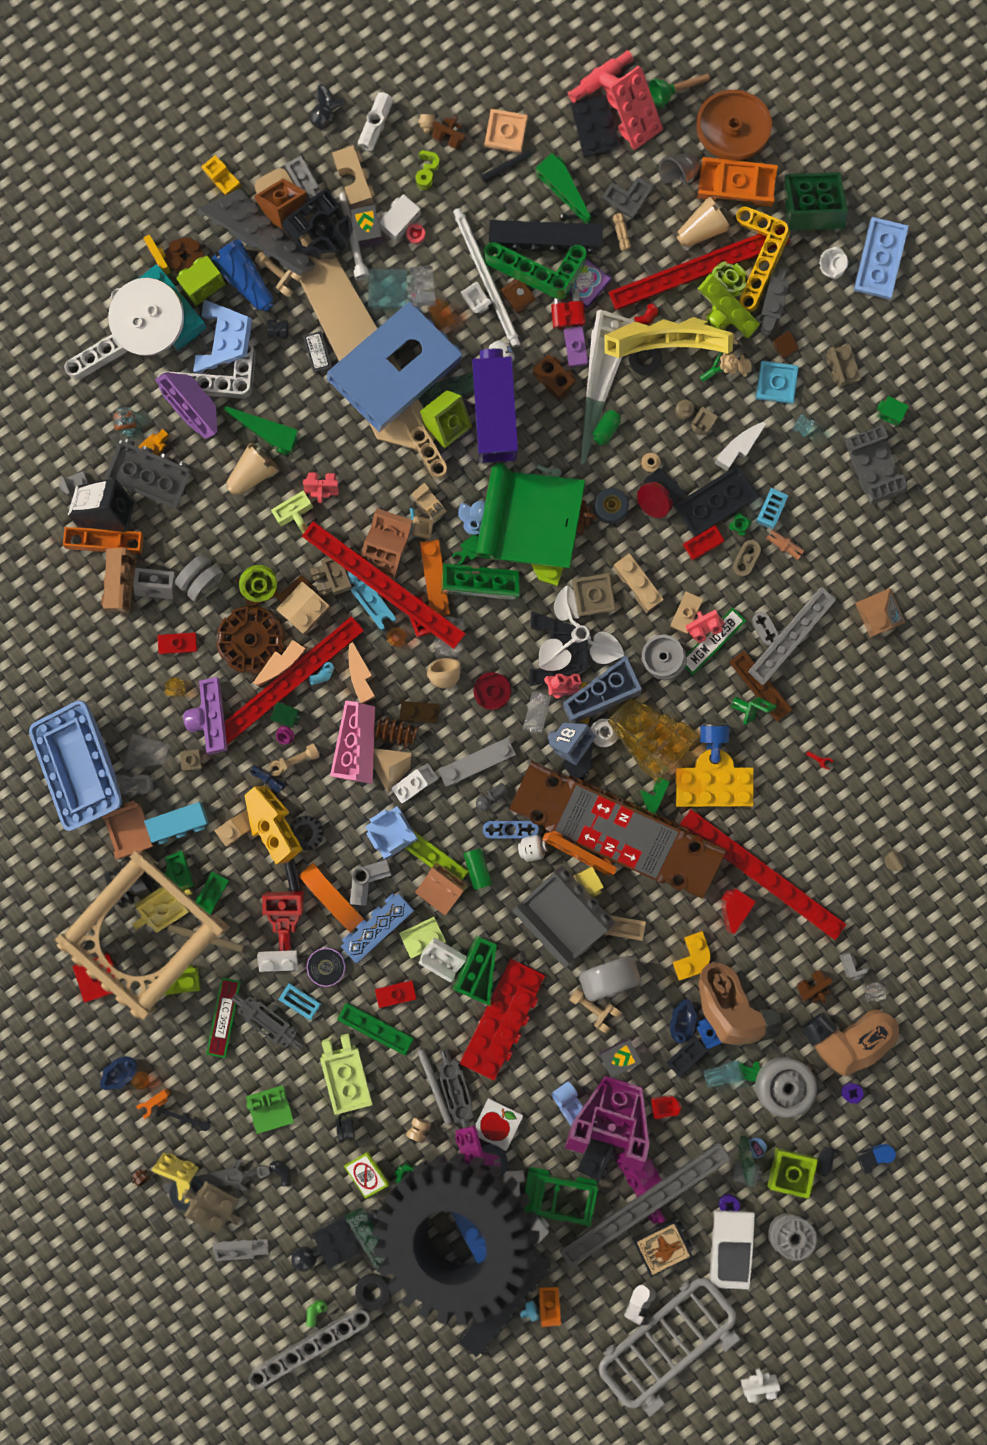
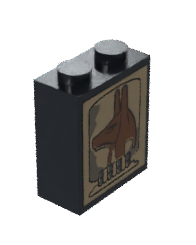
[632,1218,694,1277]

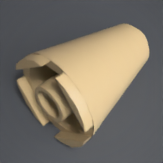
[676,197,731,247]
[226,443,278,495]

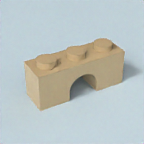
[332,145,375,209]
[613,553,664,614]

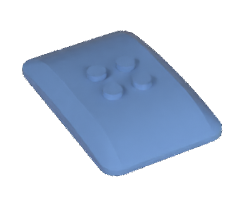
[29,700,122,831]

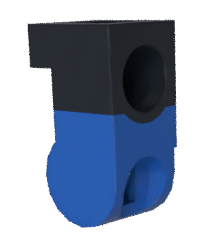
[856,1144,896,1175]

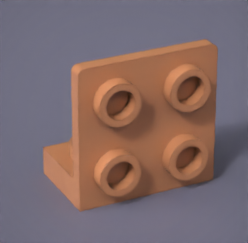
[415,862,468,915]

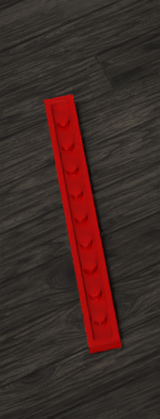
[608,227,791,311]
[302,521,466,650]
[204,616,364,754]
[679,809,846,940]

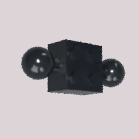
[291,1209,380,1272]

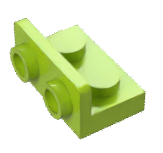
[157,964,201,995]

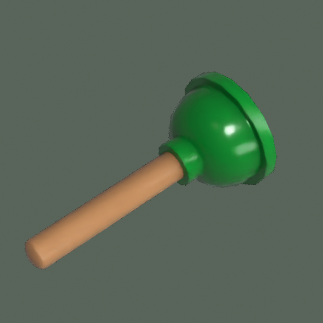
[649,74,710,109]

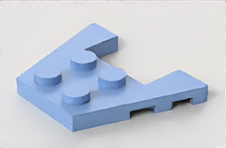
[193,300,252,374]

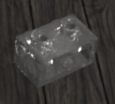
[407,266,435,307]

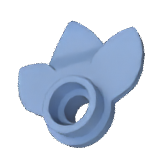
[458,500,485,535]

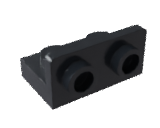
[577,1138,616,1182]

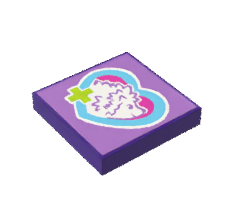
[560,257,612,309]

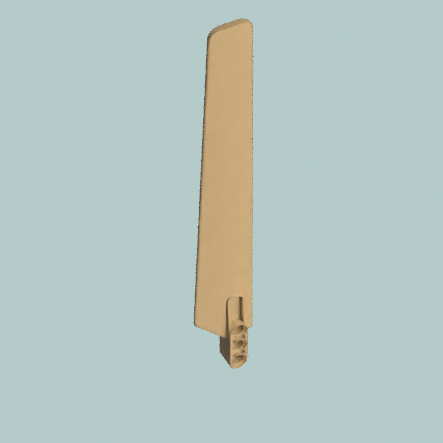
[255,169,447,480]

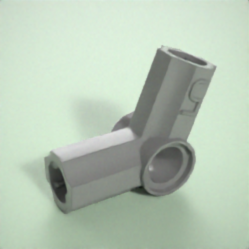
[350,860,392,906]

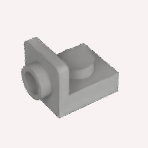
[59,471,88,498]
[839,953,868,980]

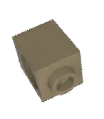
[180,749,205,772]

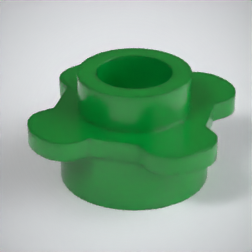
[729,513,751,536]

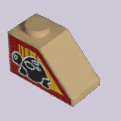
[215,810,251,847]

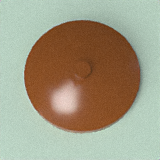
[696,90,772,160]

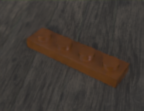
[729,650,792,722]

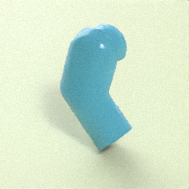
[309,662,334,685]

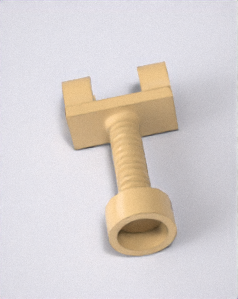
[255,250,304,297]
[269,743,320,776]
[569,988,622,1034]

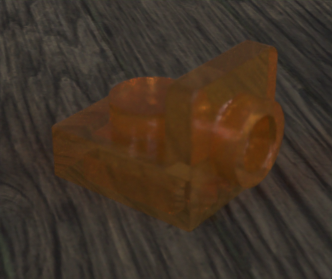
[427,299,456,330]

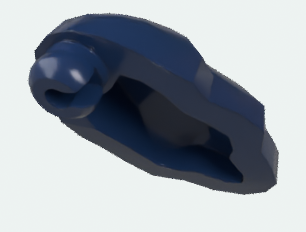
[669,999,697,1044]
[100,1056,137,1090]

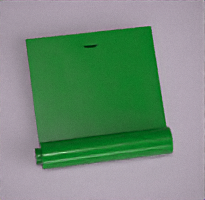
[475,463,586,569]

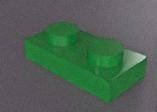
[195,871,230,915]

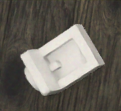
[461,282,492,313]

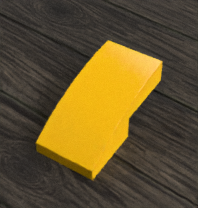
[201,155,241,196]

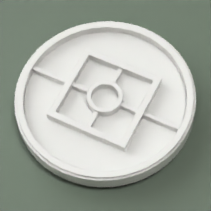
[108,278,184,356]

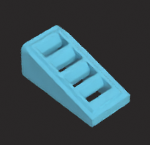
[756,488,789,530]

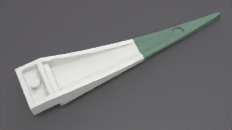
[581,310,633,465]

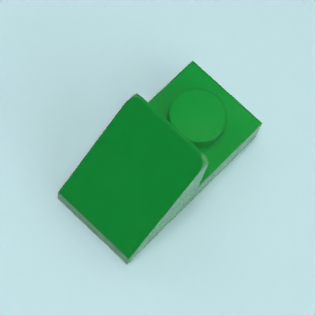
[639,779,670,814]

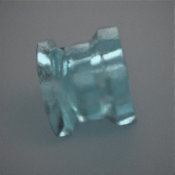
[792,414,815,437]

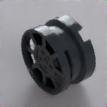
[336,1114,355,1144]

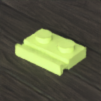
[399,917,446,958]

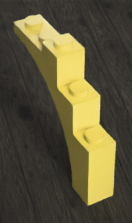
[605,317,733,358]

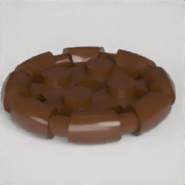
[216,605,285,674]

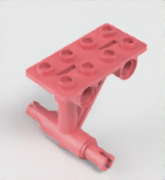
[568,50,663,150]

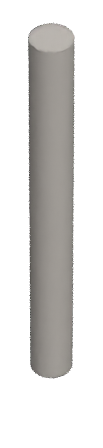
[417,1049,453,1125]

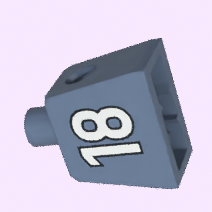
[548,723,596,765]

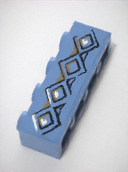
[341,893,414,963]

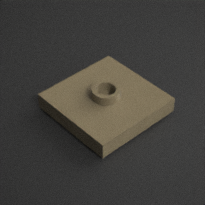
[572,573,616,617]

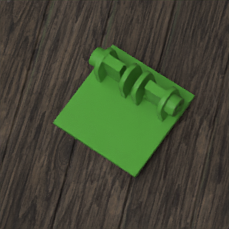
[246,1085,294,1134]

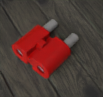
[551,288,586,329]

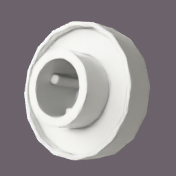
[590,719,618,748]

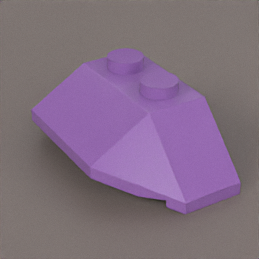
[155,372,217,439]

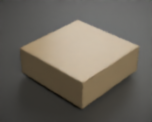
[411,516,433,539]

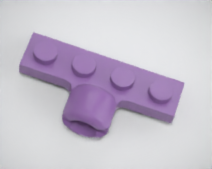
[183,677,227,755]

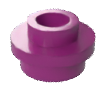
[276,726,295,745]

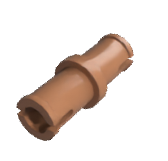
[766,529,804,560]

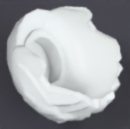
[819,247,849,279]

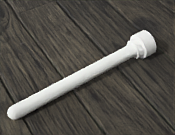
[339,192,370,280]

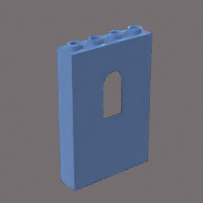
[326,301,462,433]

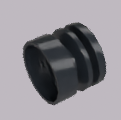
[104,860,153,909]

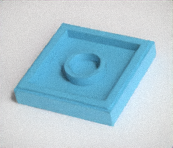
[756,361,799,404]

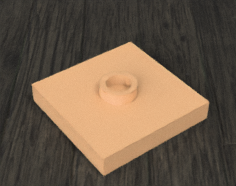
[485,109,528,153]

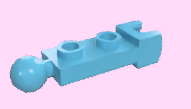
[346,571,397,631]

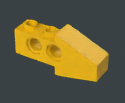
[245,786,303,864]

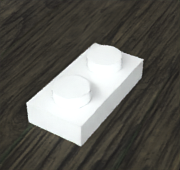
[257,950,298,972]

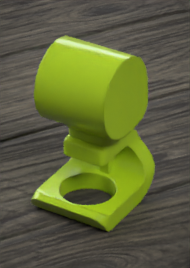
[416,150,440,190]

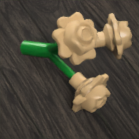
[700,330,752,382]

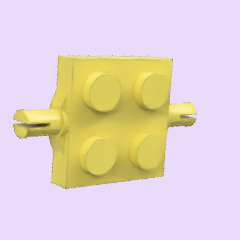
[132,886,192,933]

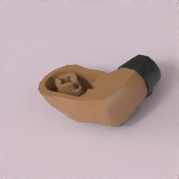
[699,963,782,1045]

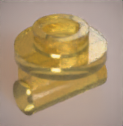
[165,677,185,696]

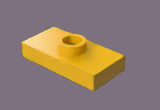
[144,234,171,275]

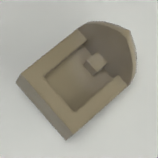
[691,407,719,435]

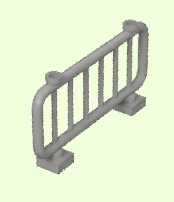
[599,1278,740,1417]

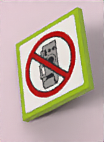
[344,1152,390,1199]

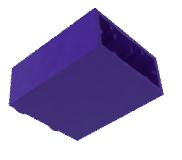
[472,348,518,463]

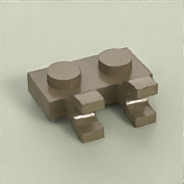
[310,557,352,597]

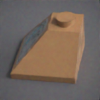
[855,588,906,638]

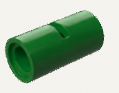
[463,848,492,890]

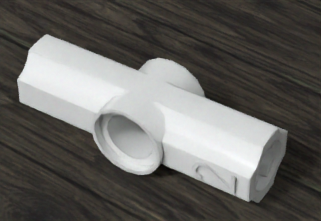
[357,92,394,151]

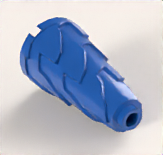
[211,239,274,312]

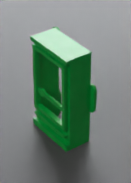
[525,1167,598,1227]

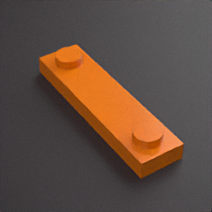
[420,539,450,616]
[542,831,617,876]

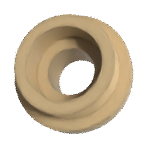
[641,453,660,472]

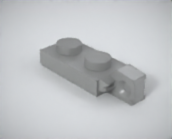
[285,156,320,202]
[213,1239,269,1261]

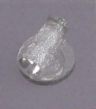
[865,983,886,1002]

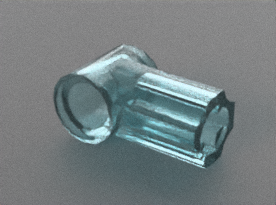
[703,1060,744,1088]

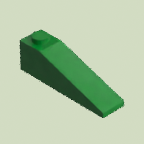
[536,153,591,224]
[225,406,300,456]

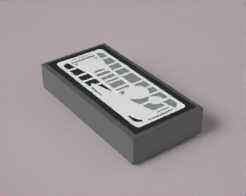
[303,331,332,373]

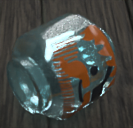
[113,407,139,437]

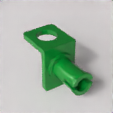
[731,697,777,725]

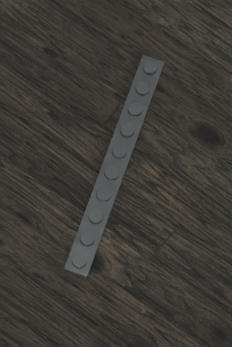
[560,1141,731,1267]

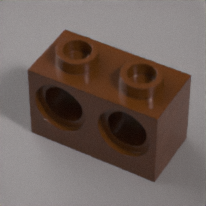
[532,354,575,401]

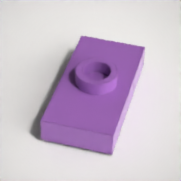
[564,327,588,367]

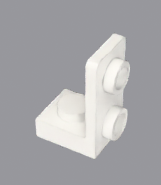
[392,763,438,803]

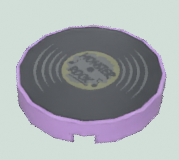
[307,948,346,987]

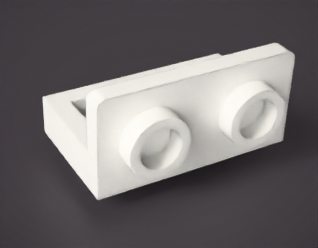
[419,938,467,982]

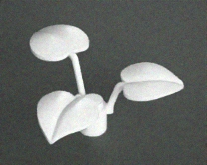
[539,586,624,671]

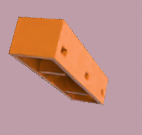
[63,527,143,554]

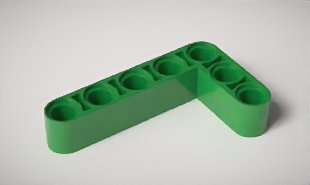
[485,242,586,299]

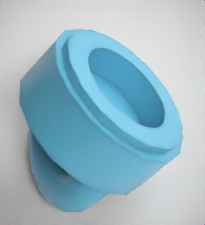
[520,1301,540,1322]

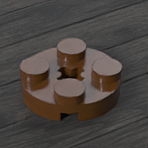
[166,238,205,274]

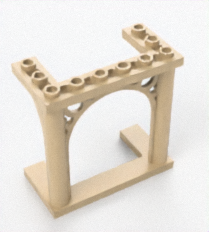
[55,850,230,1019]

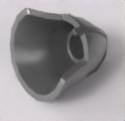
[658,153,701,185]

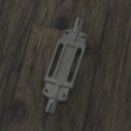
[231,993,304,1051]
[438,1049,474,1128]

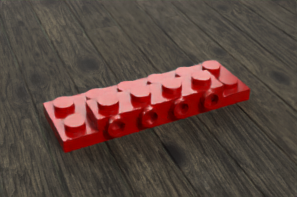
[459,958,545,1081]

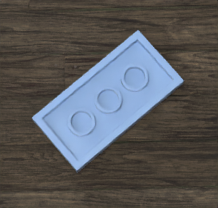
[853,217,908,299]

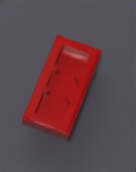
[682,525,725,561]
[157,632,197,655]
[375,980,417,1008]

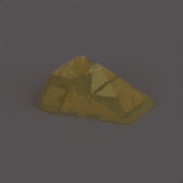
[608,698,700,781]

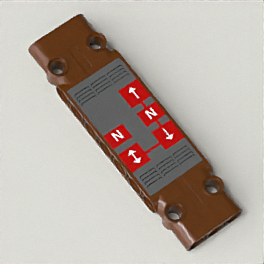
[509,760,726,899]

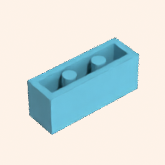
[144,802,209,845]

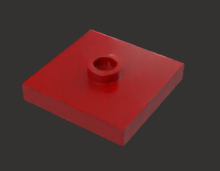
[72,953,115,1003]

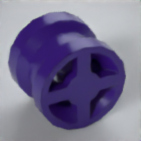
[841,1083,863,1104]
[719,1194,740,1211]

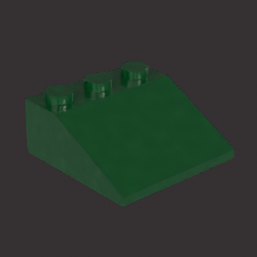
[784,172,848,231]

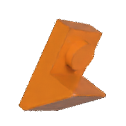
[539,1287,561,1327]

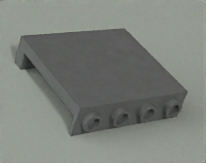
[512,865,616,968]

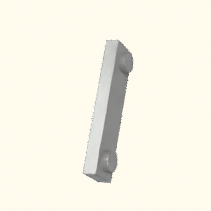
[438,738,516,787]

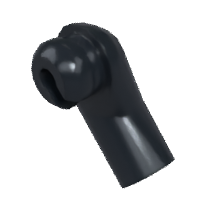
[269,1160,291,1187]

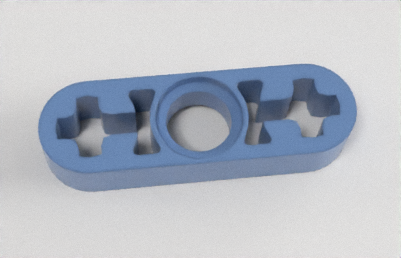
[483,821,538,839]

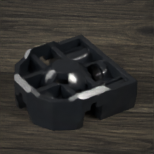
[281,188,353,260]

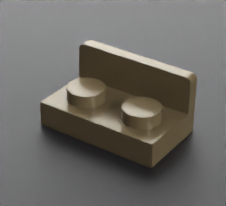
[826,344,861,388]

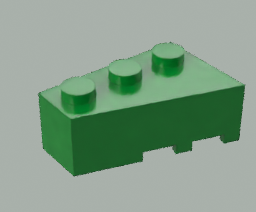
[453,935,496,1006]

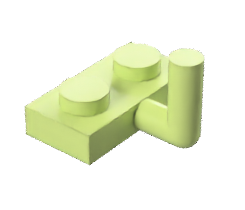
[271,491,313,533]

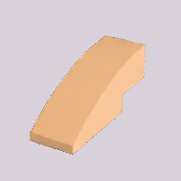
[253,640,307,687]
[349,642,376,704]

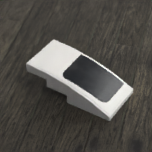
[710,1210,754,1289]

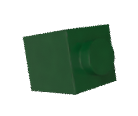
[270,702,302,729]

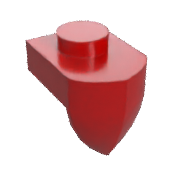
[651,1095,682,1119]

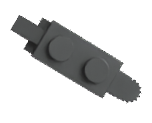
[759,267,789,335]

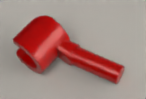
[806,751,833,769]

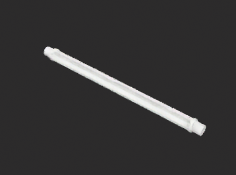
[453,208,520,348]

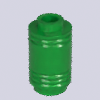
[591,410,622,446]

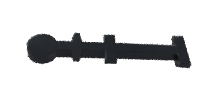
[156,1104,211,1131]

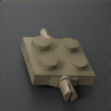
[182,1181,241,1234]

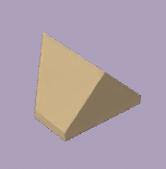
[373,748,411,793]

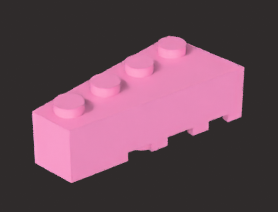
[330,701,375,784]

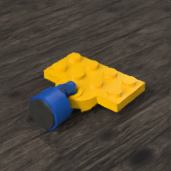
[676,723,753,807]

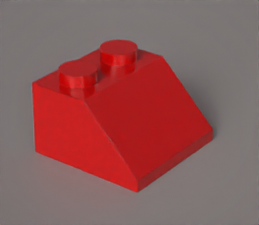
[721,888,756,934]

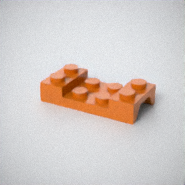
[697,157,778,207]

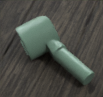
[537,465,562,477]

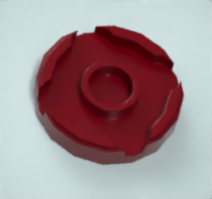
[637,482,673,518]
[473,672,511,711]

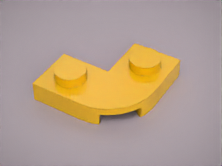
[672,931,710,981]

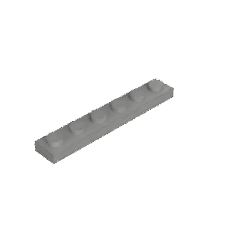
[748,587,836,685]

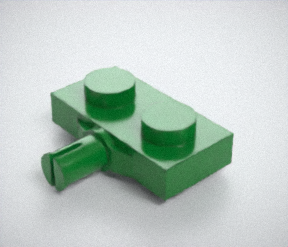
[158,850,194,890]

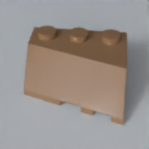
[101,548,137,614]

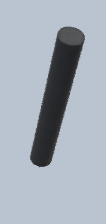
[480,149,533,182]

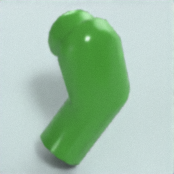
[306,1300,327,1327]

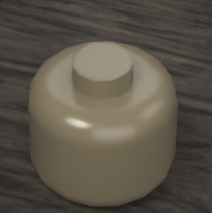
[675,400,694,420]

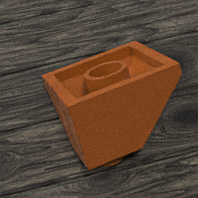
[254,178,307,229]

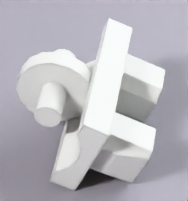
[741,1368,780,1403]

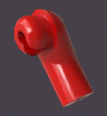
[634,303,658,325]

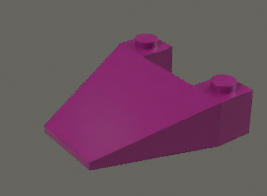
[565,1076,649,1172]

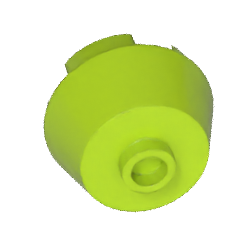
[711,261,747,297]
[239,565,277,602]

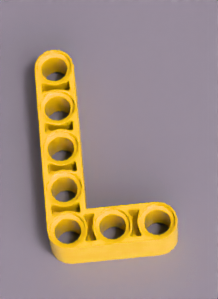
[736,207,790,312]

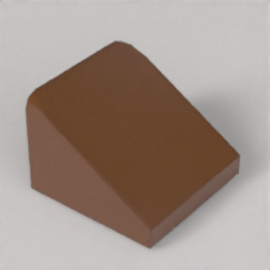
[772,331,799,359]

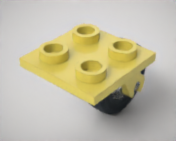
[152,1152,203,1211]

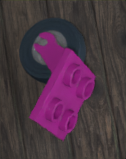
[455,1126,508,1179]

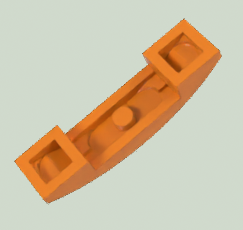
[299,863,364,932]

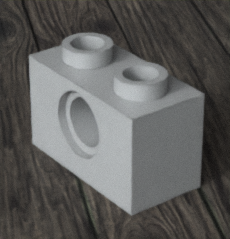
[133,568,175,599]

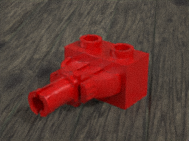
[262,891,304,951]

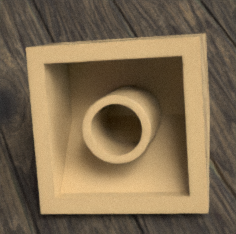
[276,582,330,635]

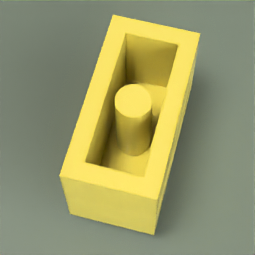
[574,867,604,898]

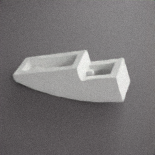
[715,422,766,471]

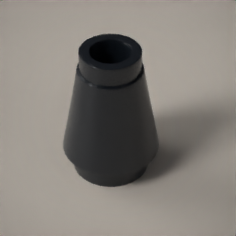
[815,1146,835,1177]

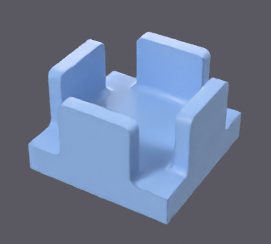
[366,806,418,860]

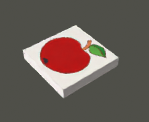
[475,1098,523,1151]

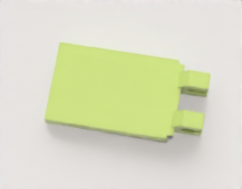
[320,1033,373,1115]

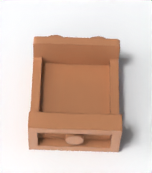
[102,801,156,860]

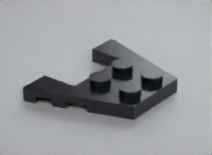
[530,612,588,687]

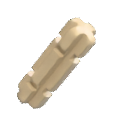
[613,213,631,251]

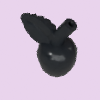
[309,84,345,130]

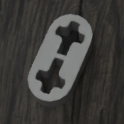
[752,612,779,646]

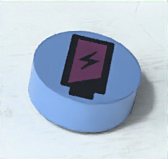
[746,1137,767,1158]

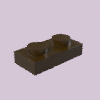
[400,701,439,724]

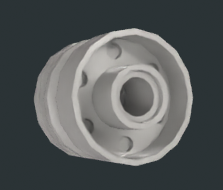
[768,1213,816,1261]

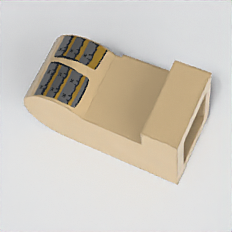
[412,483,446,522]

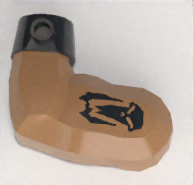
[802,1010,899,1076]

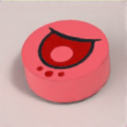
[406,224,425,244]

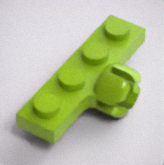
[698,274,760,339]

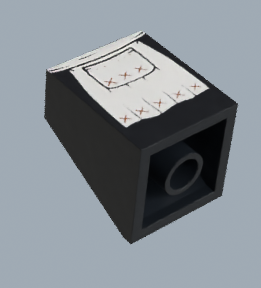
[68,478,135,532]

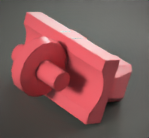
[303,472,339,503]
[685,609,725,643]
[544,674,582,698]

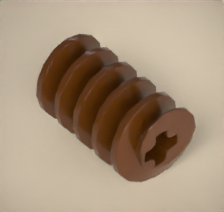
[375,716,418,748]

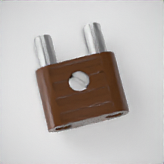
[500,279,543,314]

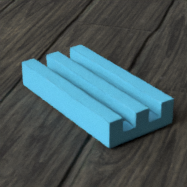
[278,983,321,1021]

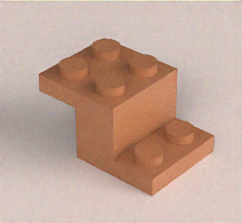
[361,508,413,581]

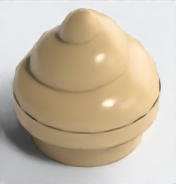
[418,114,437,134]

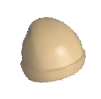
[427,658,461,688]

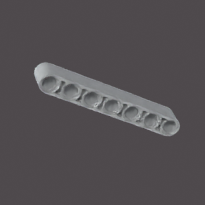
[249,1306,371,1389]

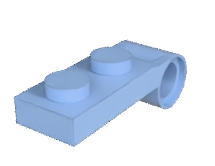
[551,1082,583,1126]

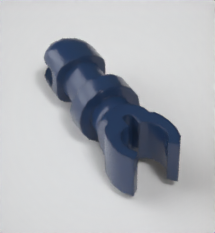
[250,766,286,793]

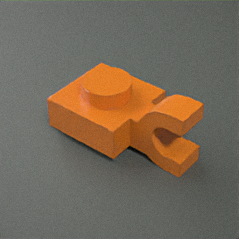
[136,1088,171,1119]

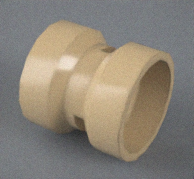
[406,1117,431,1143]

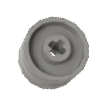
[175,554,224,603]
[642,634,687,680]

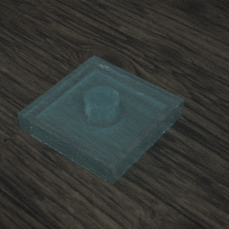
[368,269,407,308]

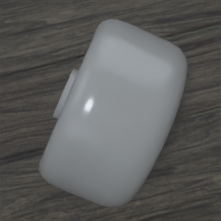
[579,956,641,1001]
[755,1057,817,1118]

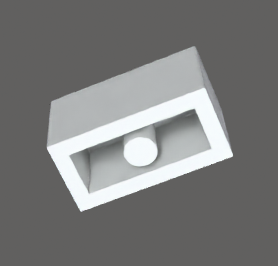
[379,194,421,243]

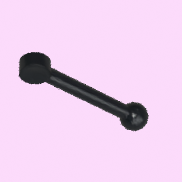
[559,210,599,220]

